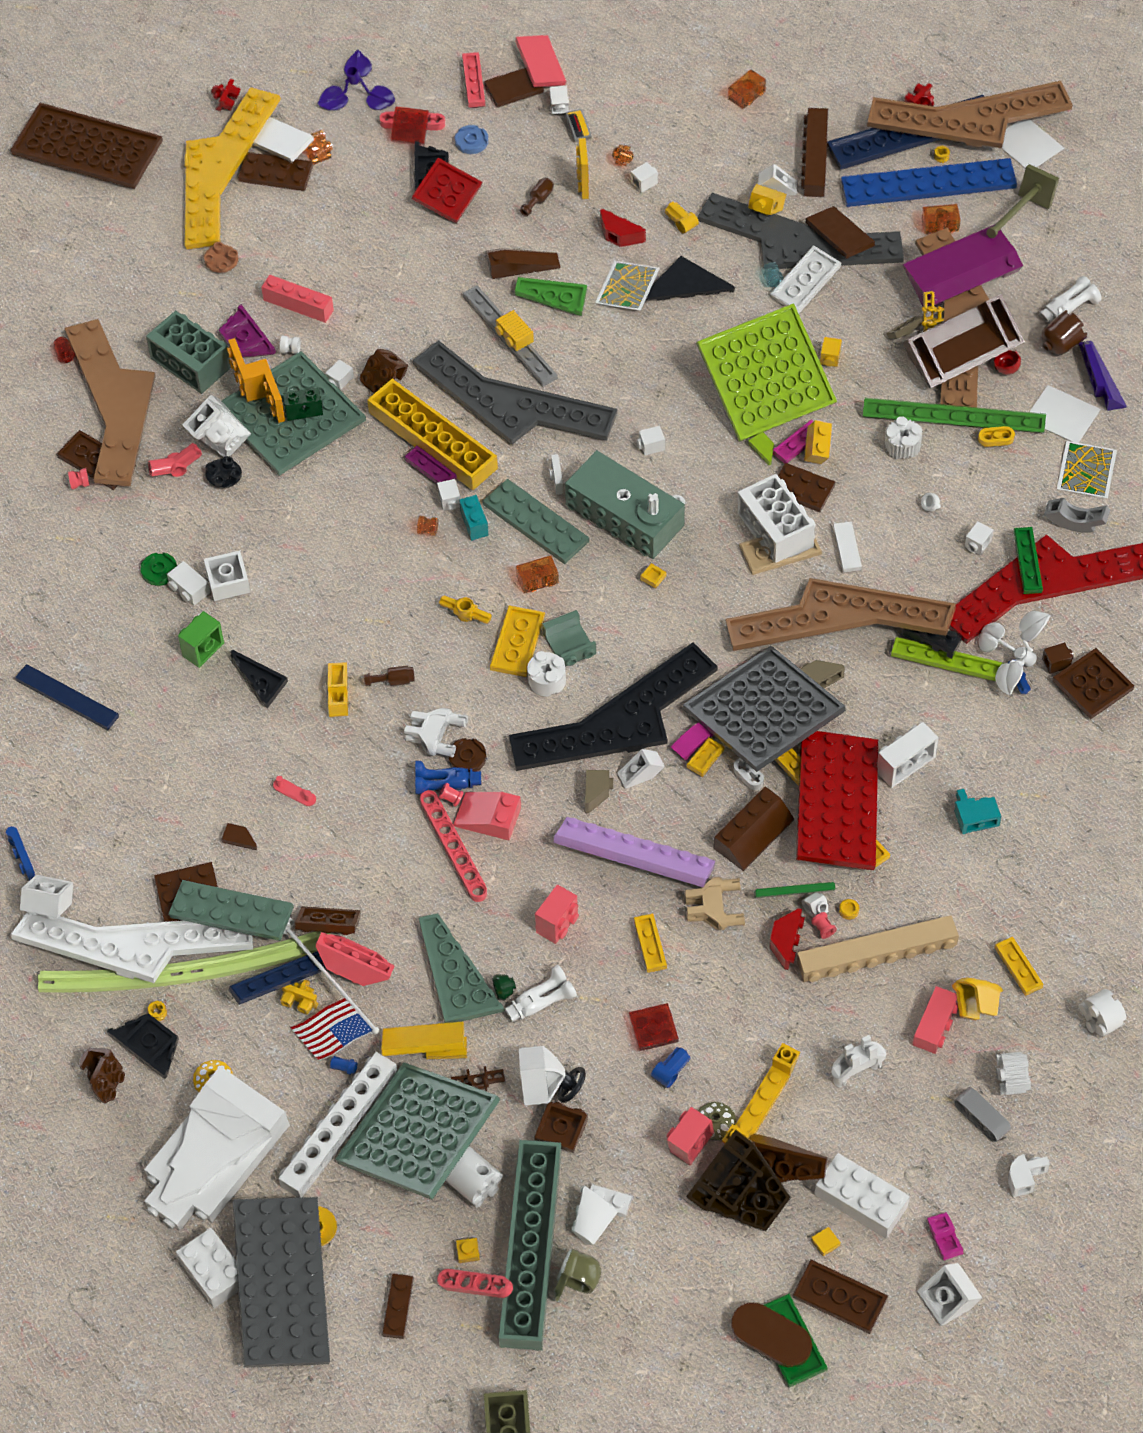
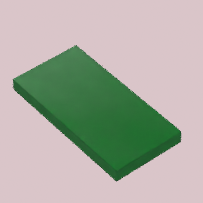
[764,1294,828,1388]

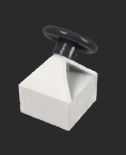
[519,1046,586,1106]

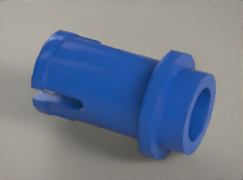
[330,1056,358,1075]

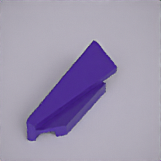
[1079,341,1127,411]

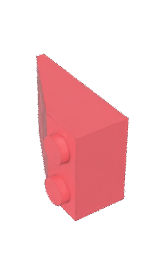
[454,792,521,841]

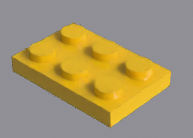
[576,138,589,199]

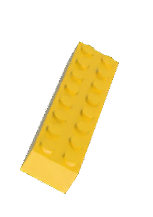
[367,378,498,491]

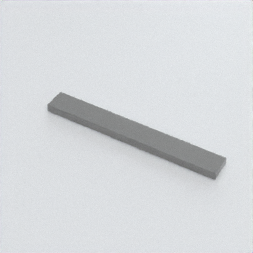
[463,285,558,387]

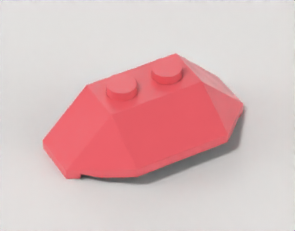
[315,932,394,986]

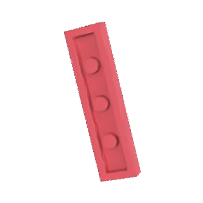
[462,52,485,108]

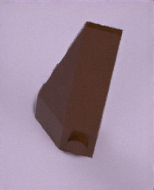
[486,248,560,279]
[748,1134,828,1183]

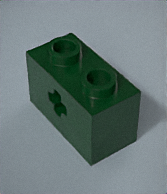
[283,387,323,421]

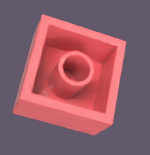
[535,884,579,944]
[667,1107,714,1166]

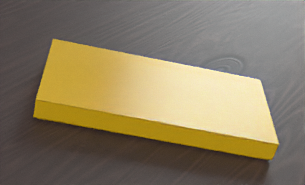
[490,605,545,677]
[381,1021,465,1056]

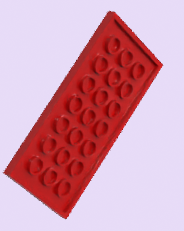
[796,731,878,871]

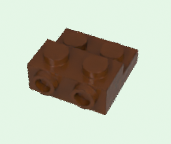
[534,1102,588,1153]

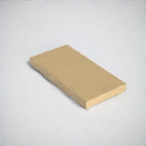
[739,537,822,575]

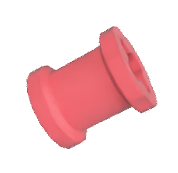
[438,783,464,807]
[811,912,837,939]

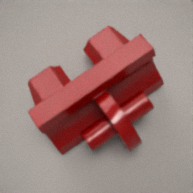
[211,78,241,112]
[904,83,934,107]

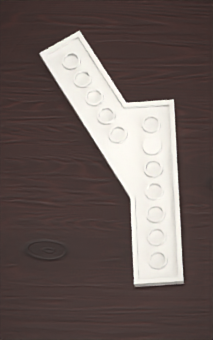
[11,913,253,983]

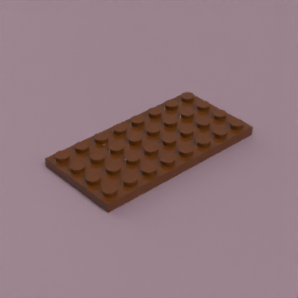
[10,102,163,189]

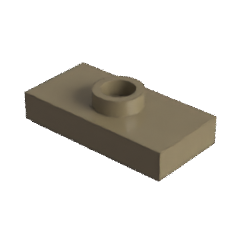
[887,316,923,339]

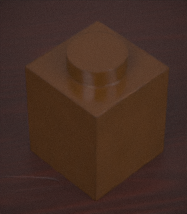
[1042,642,1074,674]

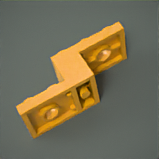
[227,338,285,423]

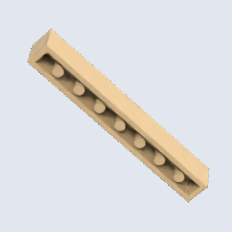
[797,915,959,982]

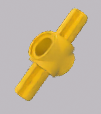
[439,595,492,624]

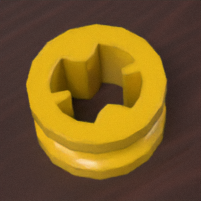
[934,146,950,163]
[148,1001,167,1021]

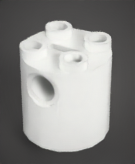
[445,1146,503,1208]

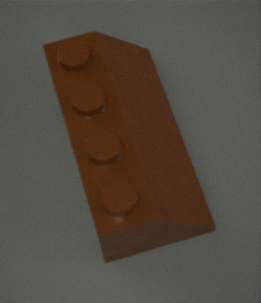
[714,786,794,871]

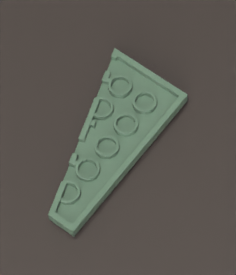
[419,913,505,1023]

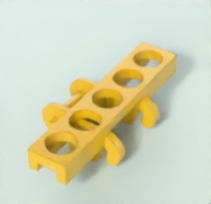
[922,291,944,332]

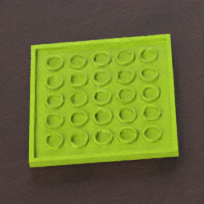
[696,303,837,442]

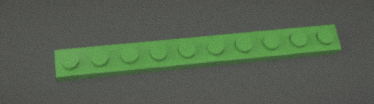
[863,397,1046,433]

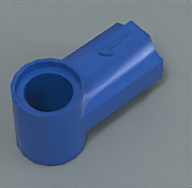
[651,1047,691,1088]

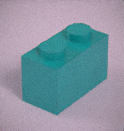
[459,495,489,541]

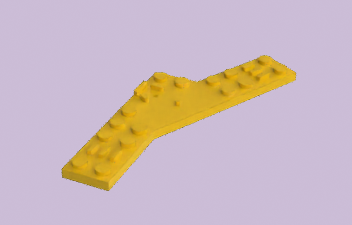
[185,87,281,249]

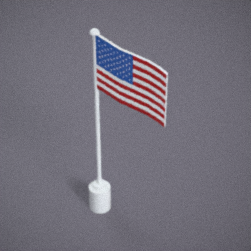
[284,917,379,1061]

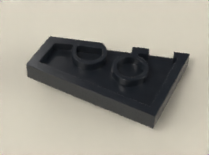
[902,628,963,659]

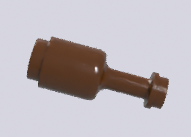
[520,177,554,216]
[364,665,415,686]

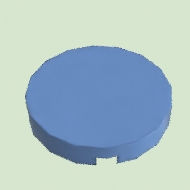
[455,125,488,154]

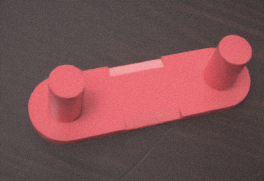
[273,776,316,806]

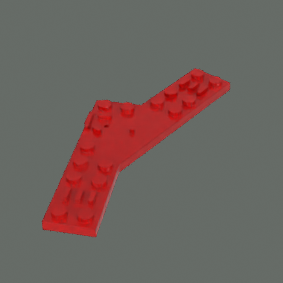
[949,534,1143,644]

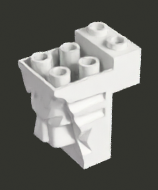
[183,395,251,457]

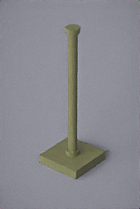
[987,164,1059,238]

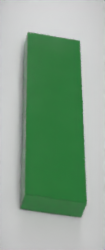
[1013,527,1043,594]
[754,882,836,898]

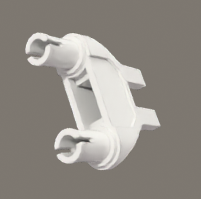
[404,708,468,757]
[831,1035,886,1088]

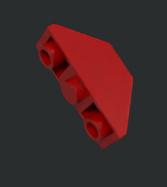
[600,208,646,247]
[769,908,805,970]

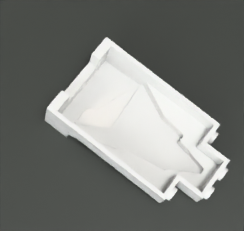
[144,1066,290,1231]

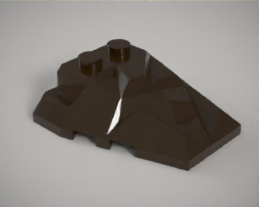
[686,1130,791,1231]

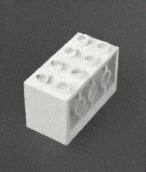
[738,474,816,563]

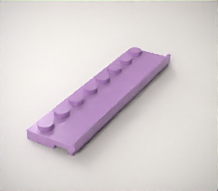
[554,817,715,887]

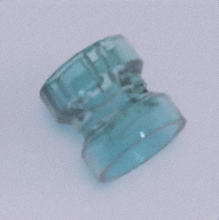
[761,262,784,287]

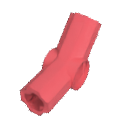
[148,443,202,477]

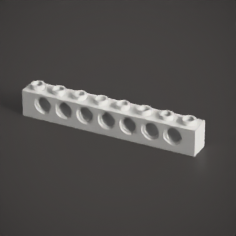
[279,1052,397,1198]

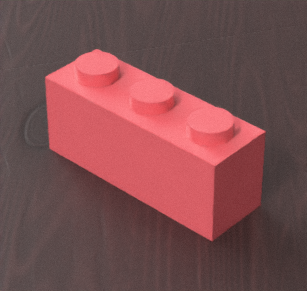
[913,986,959,1054]

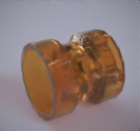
[417,515,439,536]

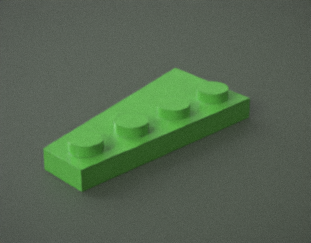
[515,277,587,316]

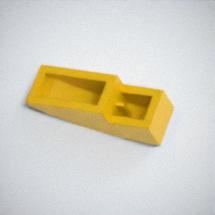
[328,662,348,717]

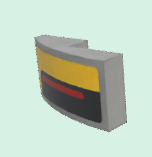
[565,109,591,142]

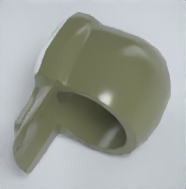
[554,1249,601,1302]

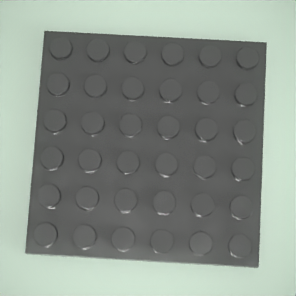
[683,646,846,772]

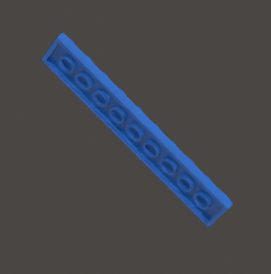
[841,158,1017,207]

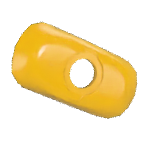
[952,977,1004,1020]

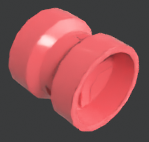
[68,468,90,489]

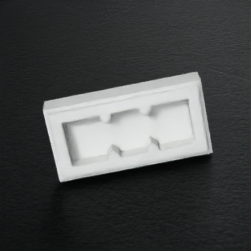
[549,454,563,495]

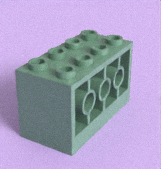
[146,310,231,394]

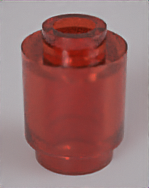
[53,337,75,363]

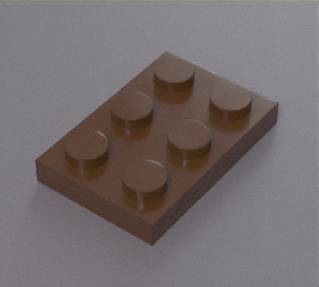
[778,463,836,513]
[295,906,361,935]

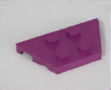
[219,304,276,357]

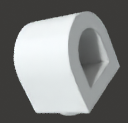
[802,892,829,918]

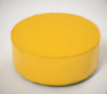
[839,899,859,920]

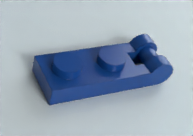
[6,826,35,880]

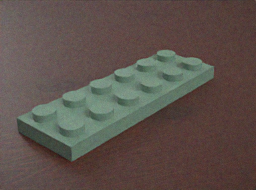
[483,478,589,564]
[169,880,294,941]

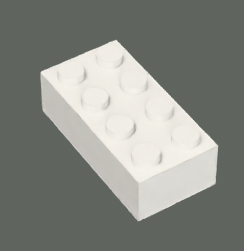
[815,1153,910,1239]

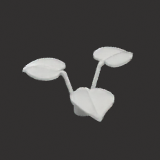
[978,611,1051,696]

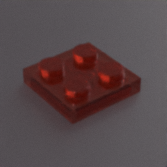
[391,106,429,145]
[629,1003,679,1051]

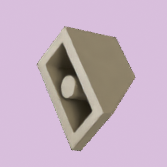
[801,660,845,689]
[585,770,613,813]

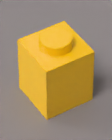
[820,337,842,367]

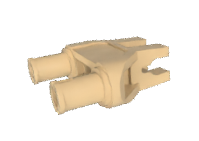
[685,877,745,930]

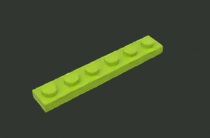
[891,637,1004,682]

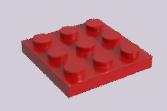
[412,158,483,224]

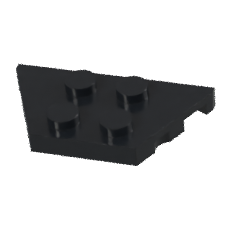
[414,141,449,191]
[107,1013,179,1079]

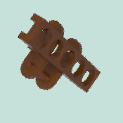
[451,1066,505,1091]

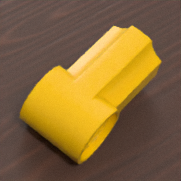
[665,202,699,234]

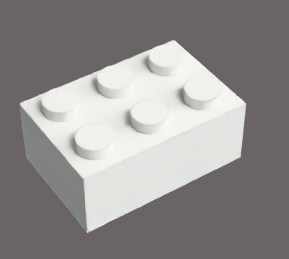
[877,722,939,788]
[176,1228,238,1309]

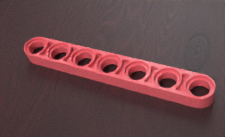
[420,790,487,902]

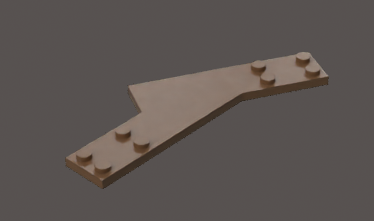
[64,319,156,487]

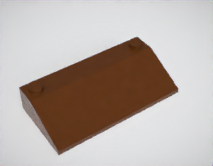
[903,294,1024,389]

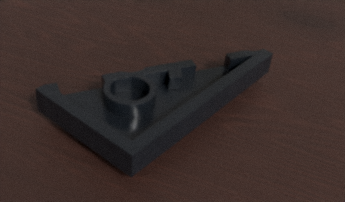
[230,649,288,708]

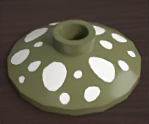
[698,1102,736,1140]

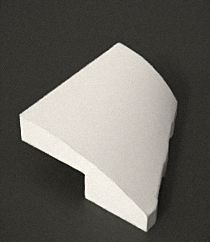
[571,1186,617,1245]

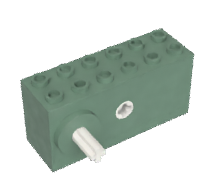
[565,450,685,559]

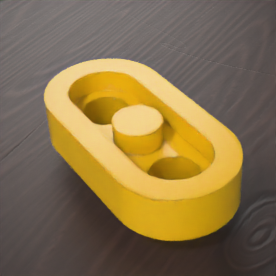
[978,426,1015,447]

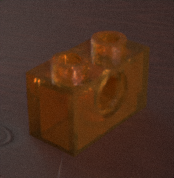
[728,69,766,109]
[922,204,961,234]
[516,555,559,593]

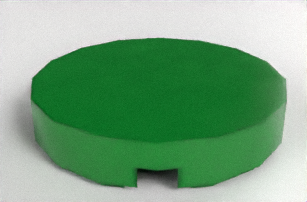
[141,552,177,586]

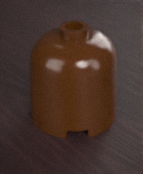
[1041,310,1087,355]

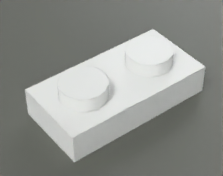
[590,1184,632,1218]

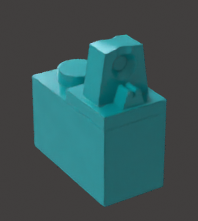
[954,789,1002,834]

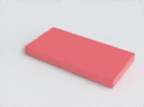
[515,35,566,87]

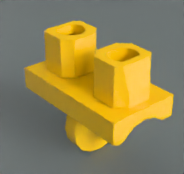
[280,979,319,1015]

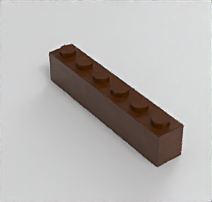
[801,108,828,197]

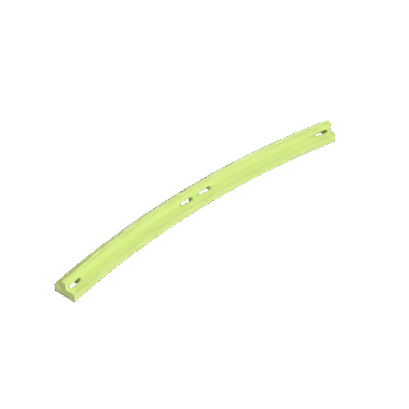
[38,931,330,993]

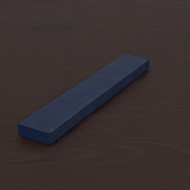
[15,664,119,730]
[229,951,327,1005]

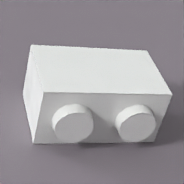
[167,561,211,606]

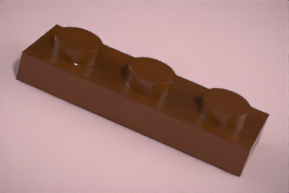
[382,1274,414,1339]

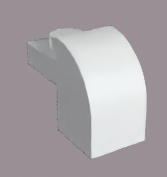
[550,86,569,114]
[1008,1154,1050,1197]

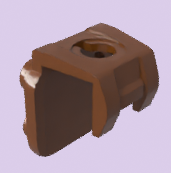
[359,349,408,394]
[79,1048,125,1103]

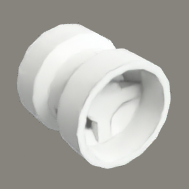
[280,336,301,354]

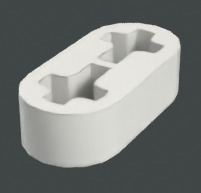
[733,758,764,790]

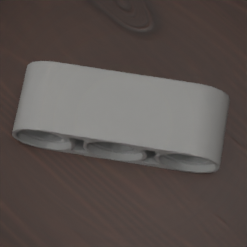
[954,1087,1011,1142]

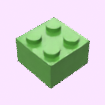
[178,611,224,668]

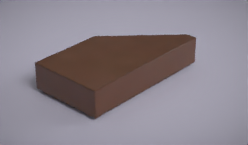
[221,823,257,850]

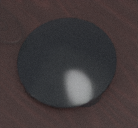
[205,456,242,488]

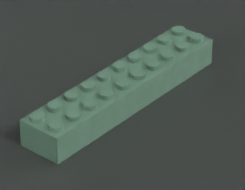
[499,1140,562,1351]

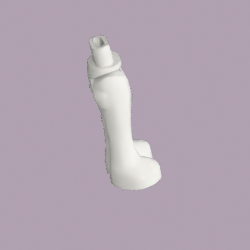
[1039,276,1102,323]
[504,965,577,1022]

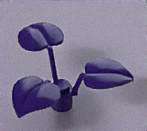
[318,49,395,110]

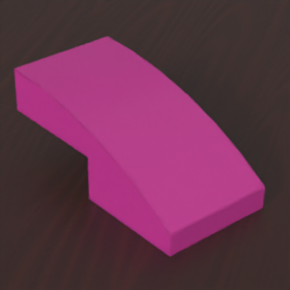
[671,722,713,761]
[927,1212,963,1260]

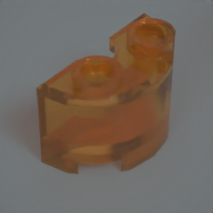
[305,129,333,165]

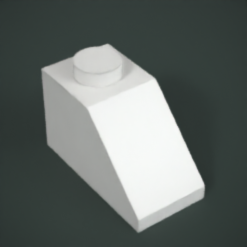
[758,164,797,196]
[617,749,665,788]

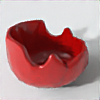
[994,350,1021,375]

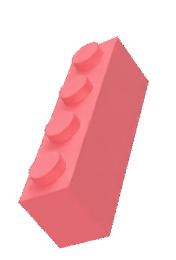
[261,275,334,323]

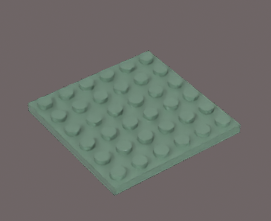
[222,351,366,476]
[336,1062,500,1200]

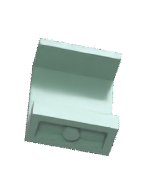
[543,610,596,667]

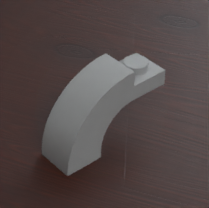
[1044,498,1110,532]

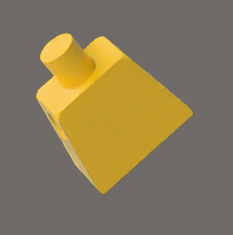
[748,184,787,215]

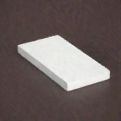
[253,117,314,162]
[770,245,841,313]

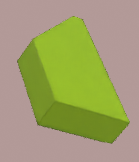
[748,432,774,465]

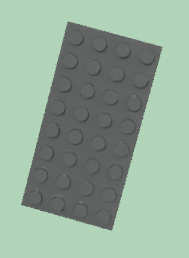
[233,1197,330,1368]

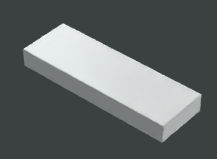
[833,522,862,573]

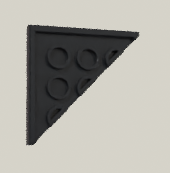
[645,256,735,302]

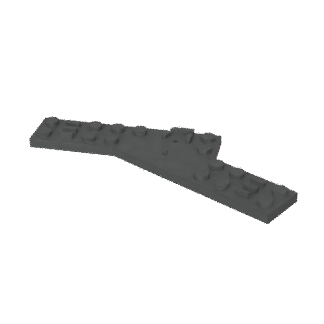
[698,193,904,270]
[413,340,618,445]

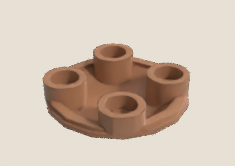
[204,242,238,273]

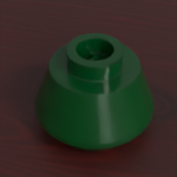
[492,974,516,1001]

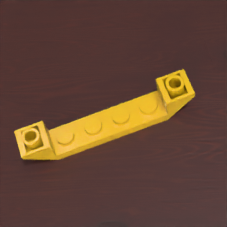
[722,1043,800,1144]

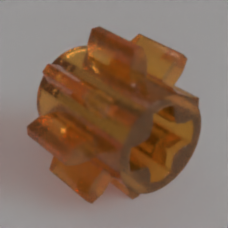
[612,144,634,166]

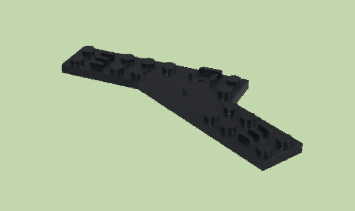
[509,642,718,771]

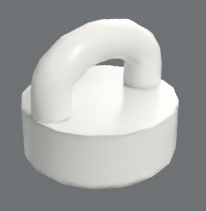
[921,493,941,511]

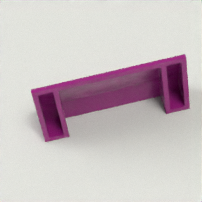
[903,224,1023,307]

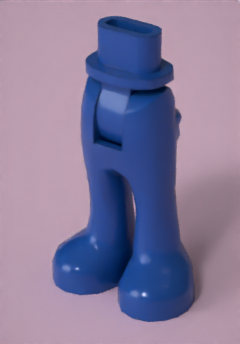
[415,760,481,794]

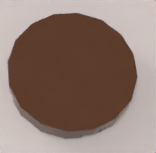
[448,738,487,772]

